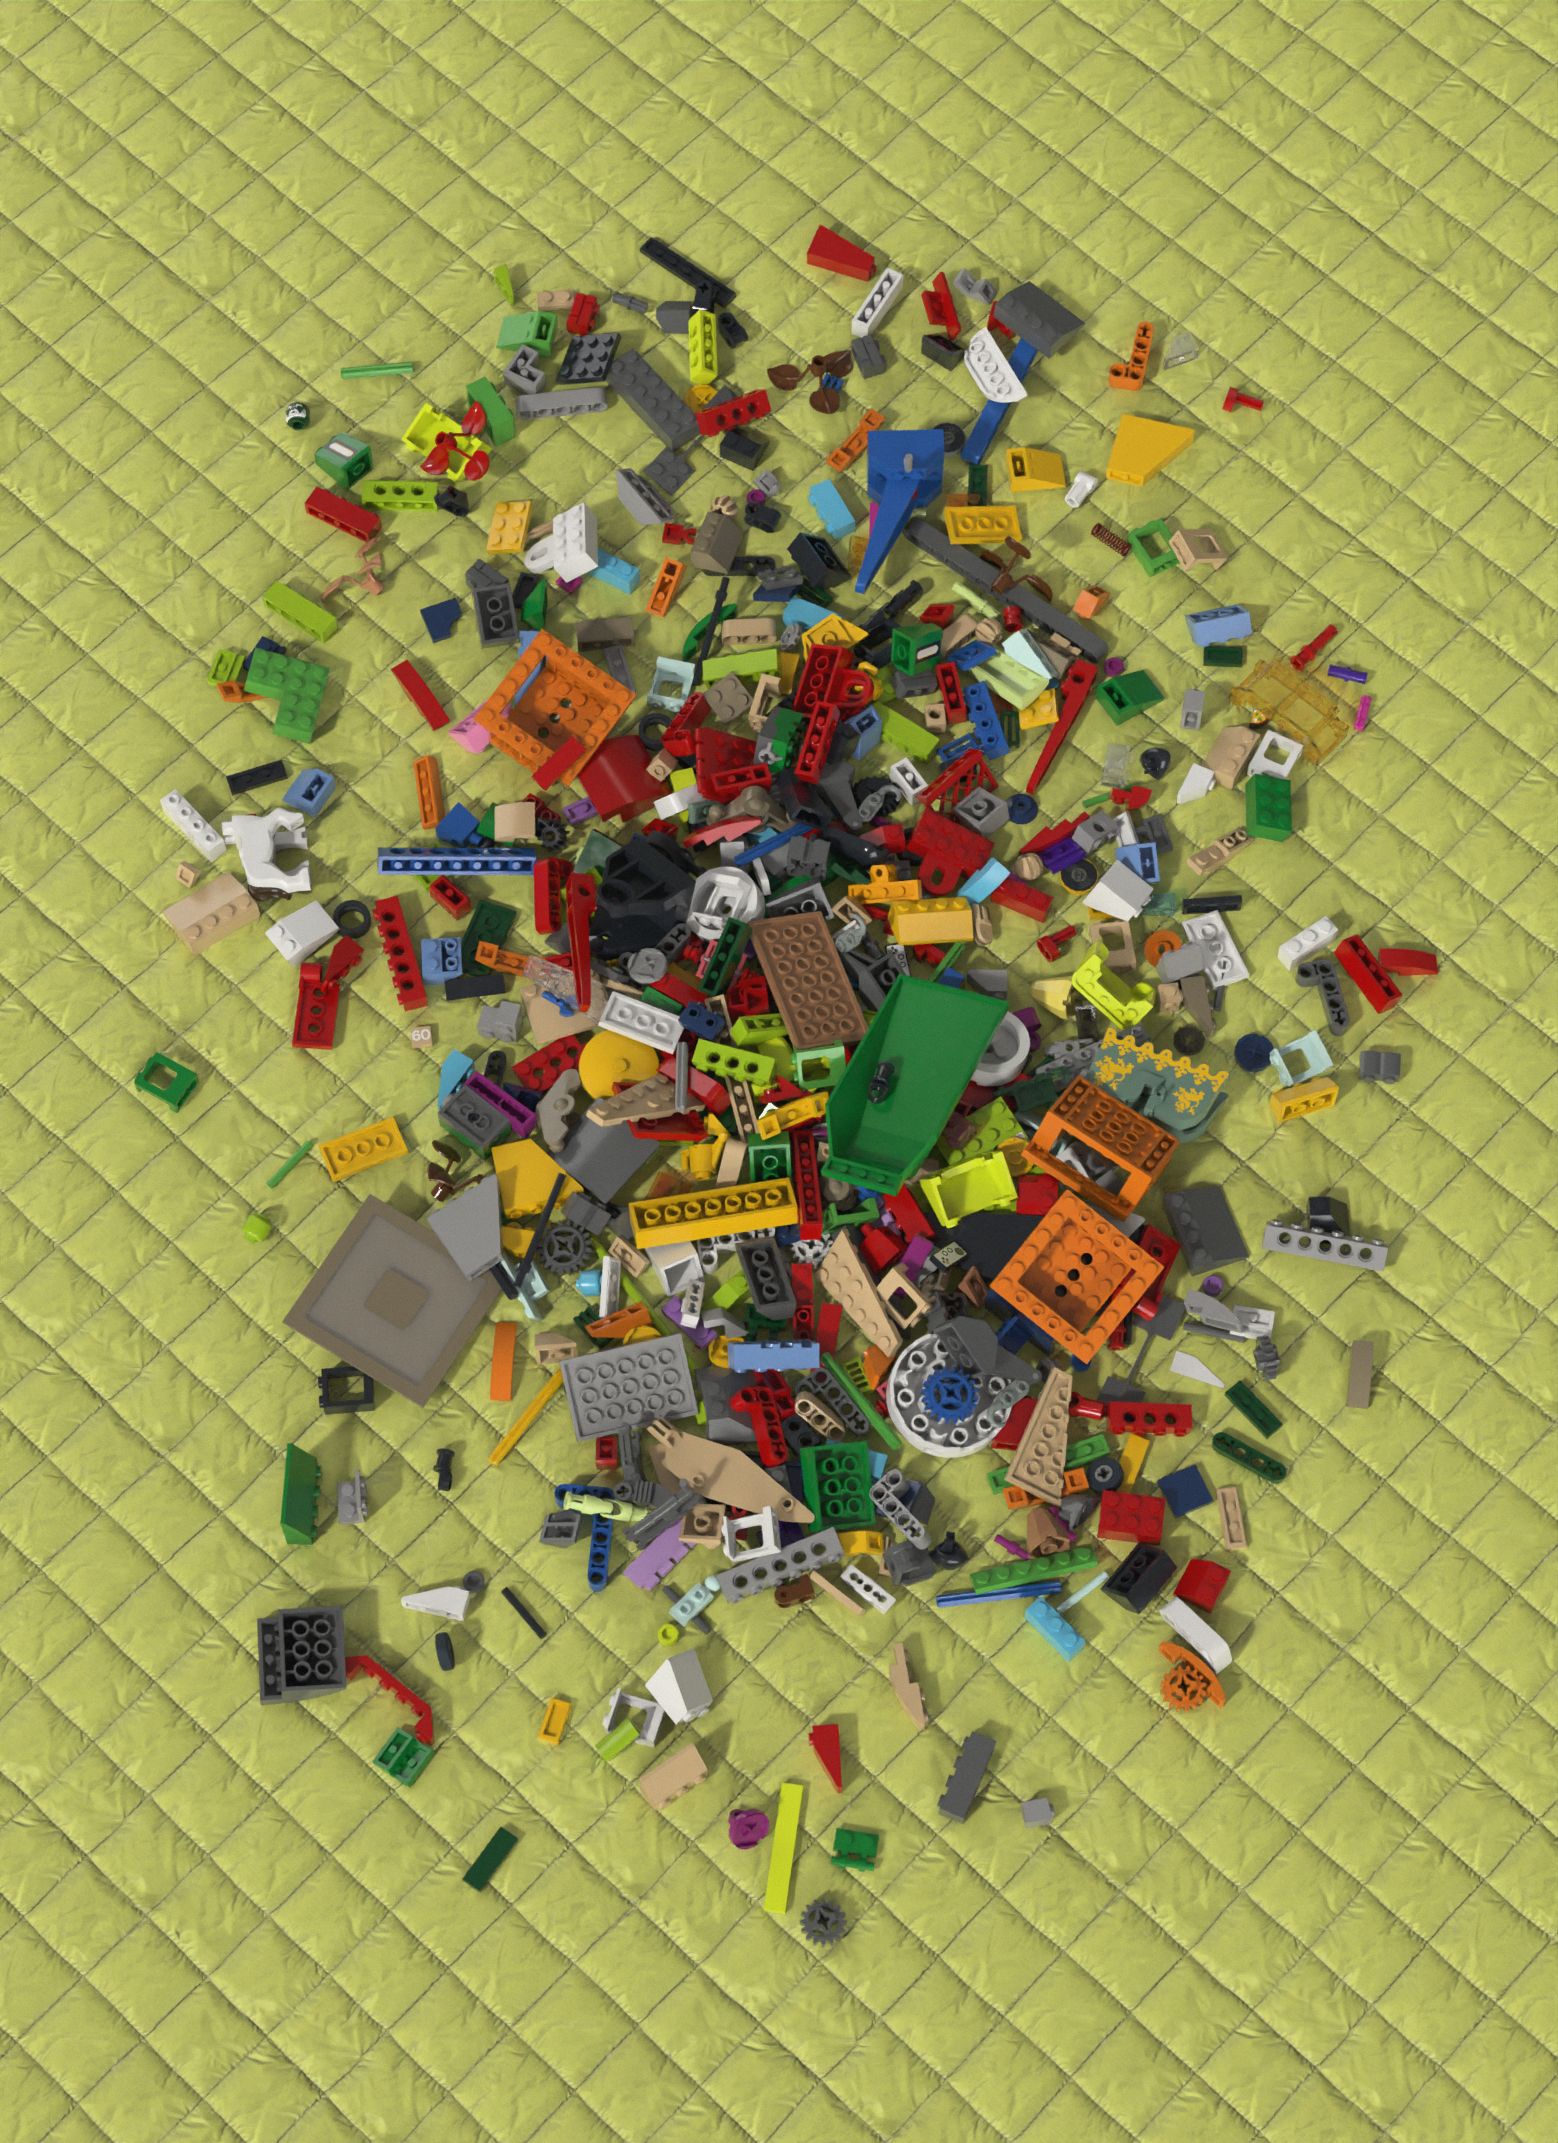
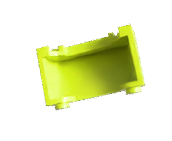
[401,403,493,482]
[1072,939,1157,1030]
[919,1151,1018,1228]

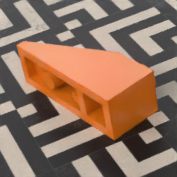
[646,557,687,617]
[585,1302,654,1338]

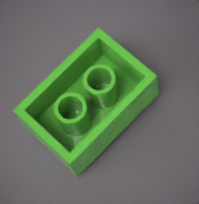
[466,376,516,447]

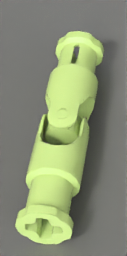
[563,1491,650,1522]

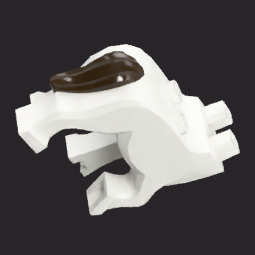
[222,808,311,902]

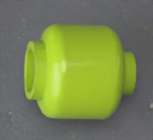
[242,1212,272,1243]

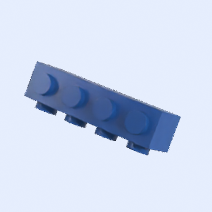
[963,681,1011,761]

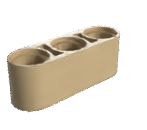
[941,613,979,660]
[721,618,777,645]
[715,1138,748,1189]
[795,1391,846,1442]

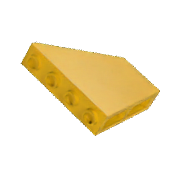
[1106,414,1195,486]
[491,1139,584,1219]

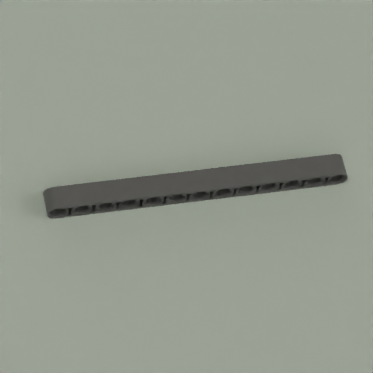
[903,518,1109,664]

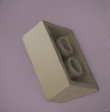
[691,512,744,574]

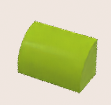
[595,1718,642,1762]

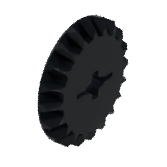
[851,775,901,816]

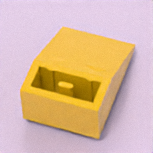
[1005,447,1066,493]

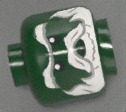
[286,402,310,430]

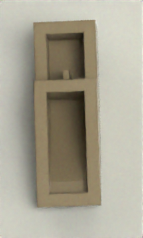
[1347,1340,1374,1409]

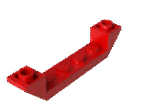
[345,1655,434,1746]

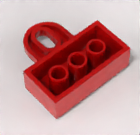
[791,644,874,724]
[905,808,995,896]

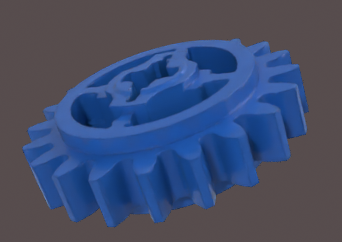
[920,1367,979,1425]

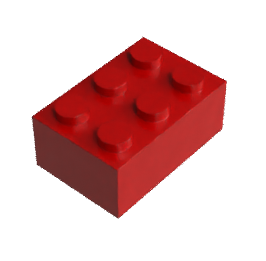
[1097,1490,1166,1546]

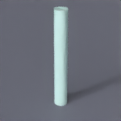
[1055,1571,1109,1615]

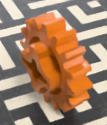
[1160,1665,1207,1713]

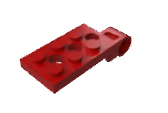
[292,962,341,1050]
[512,1034,588,1095]
[1119,1224,1181,1321]

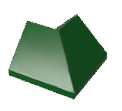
[520,579,548,631]

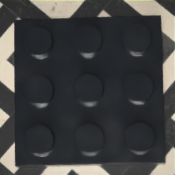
[556,333,621,385]

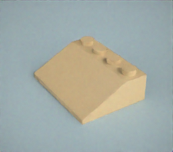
[162,872,260,956]
[519,968,608,1045]

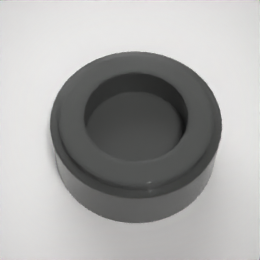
[463,1571,485,1593]

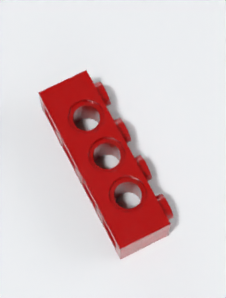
[695,389,772,437]
[795,701,841,784]
[1106,1401,1192,1437]

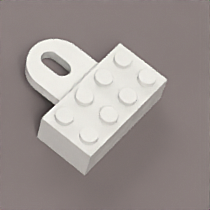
[524,502,598,583]

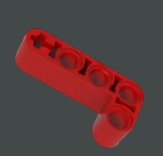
[661,692,711,756]
[533,857,573,935]
[656,1055,731,1118]
[730,1386,788,1468]

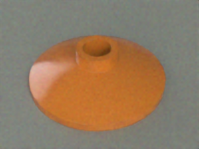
[1144,930,1182,967]

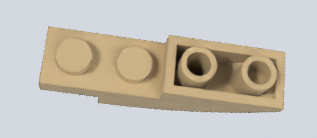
[1186,827,1253,876]
[889,1643,928,1730]

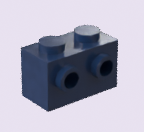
[678,1001,727,1043]

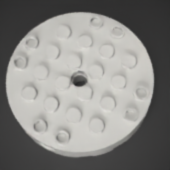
[886,1334,1012,1458]

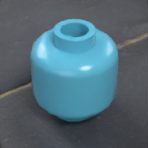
[576,1269,602,1297]

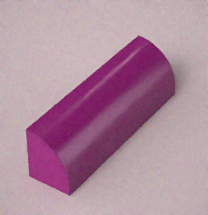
[463,1070,537,1140]

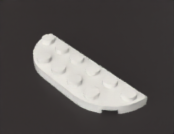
[964,327,1028,403]

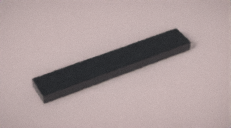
[640,237,736,308]

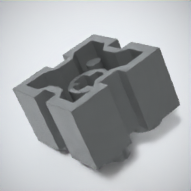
[787,833,830,881]
[923,1291,972,1334]

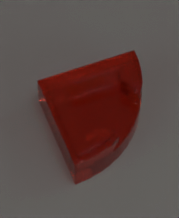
[991,694,1013,714]

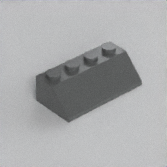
[735,1238,796,1320]

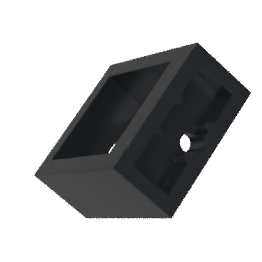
[853,617,902,670]
[318,1366,375,1415]

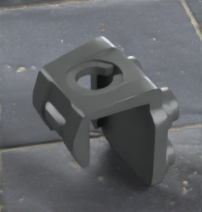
[882,1541,936,1586]

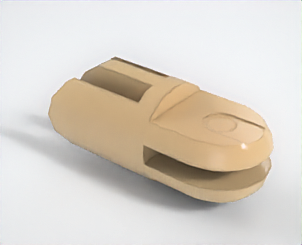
[970,904,993,946]

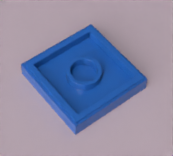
[946,639,996,671]

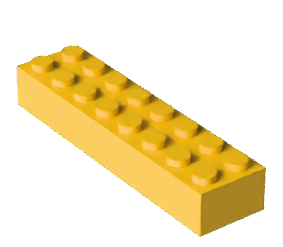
[629,1177,798,1249]

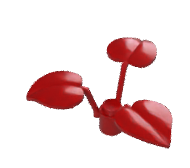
[420,401,490,481]

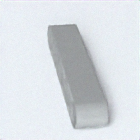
[515,387,608,420]

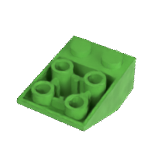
[496,311,558,357]

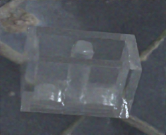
[1101,743,1133,788]

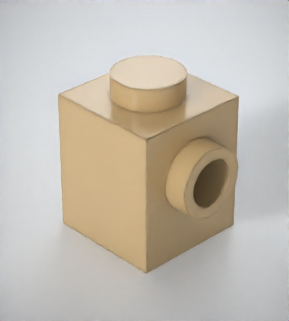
[1156,983,1183,1013]

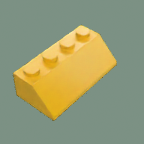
[887,897,974,946]

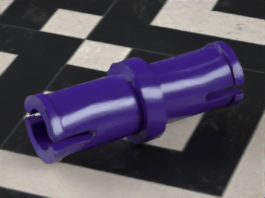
[1327,664,1368,685]

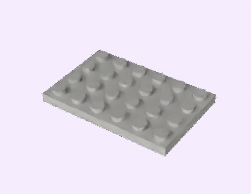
[559,1333,699,1442]

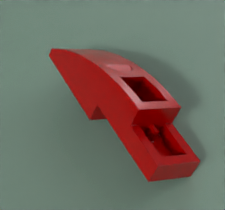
[791,1263,814,1341]

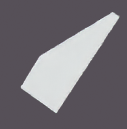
[1170,1351,1225,1388]

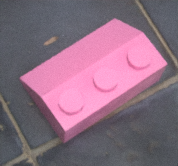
[448,697,513,754]

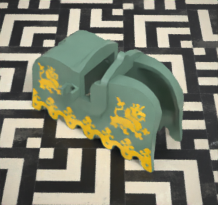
[1087,1027,1230,1143]

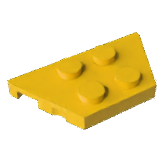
[802,613,869,661]

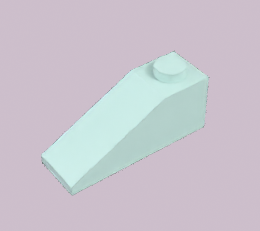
[1002,628,1058,679]

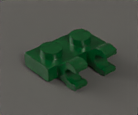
[744,1303,787,1341]

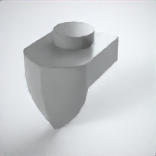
[753,469,781,498]

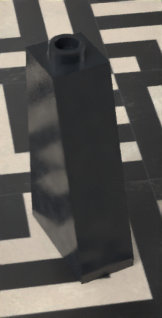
[775,766,833,831]

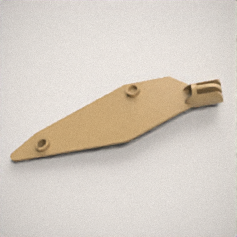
[647,1415,815,1523]

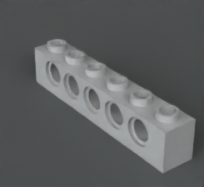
[1036,1023,1151,1097]
[1262,1219,1388,1272]
[716,1527,845,1604]

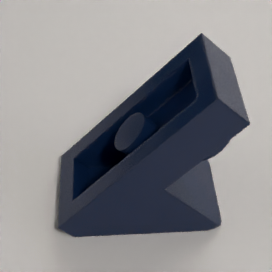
[502,1082,542,1113]

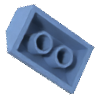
[1185,604,1252,647]

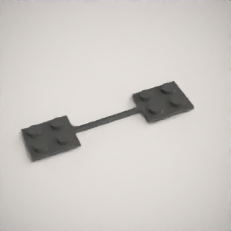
[643,385,751,496]
[1097,1295,1186,1423]

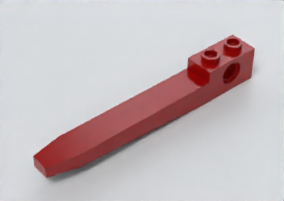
[1026,659,1098,795]
[566,872,598,1012]

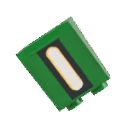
[314,432,374,490]
[891,623,943,676]

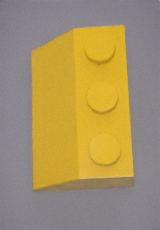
[1270,1077,1339,1123]

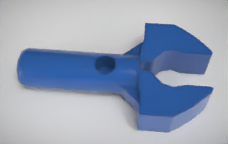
[542,990,578,1017]
[856,1185,880,1204]

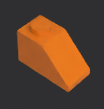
[1073,585,1111,619]
[863,1344,898,1390]

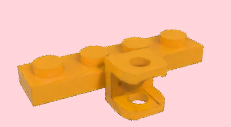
[848,864,922,904]

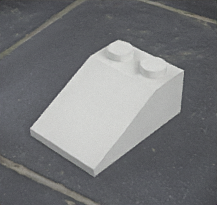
[265,900,340,967]

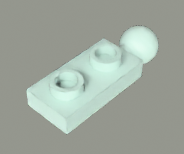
[669,1575,721,1627]

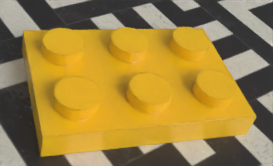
[486,501,533,554]

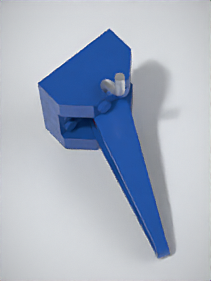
[855,429,945,594]

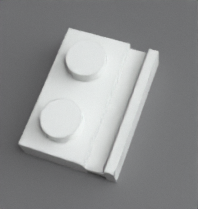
[1230,1305,1275,1340]

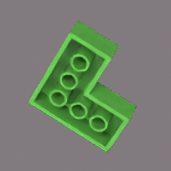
[244,647,330,744]

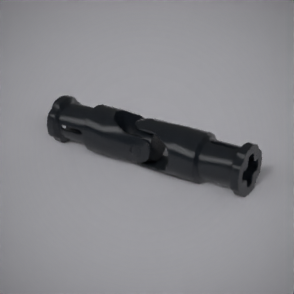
[858,580,924,631]

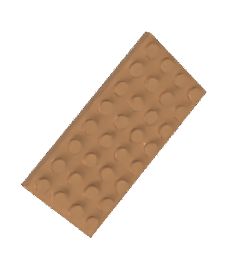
[747,911,868,1050]

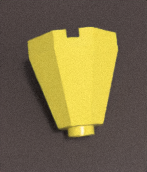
[1030,976,1079,1019]

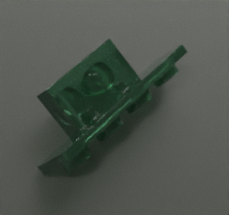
[992,1066,1072,1113]

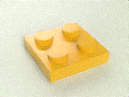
[1018,688,1059,730]

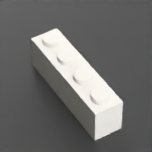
[852,268,903,338]

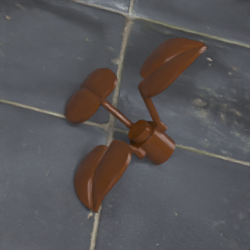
[767,350,851,414]
[979,536,1053,603]
[427,1140,502,1202]

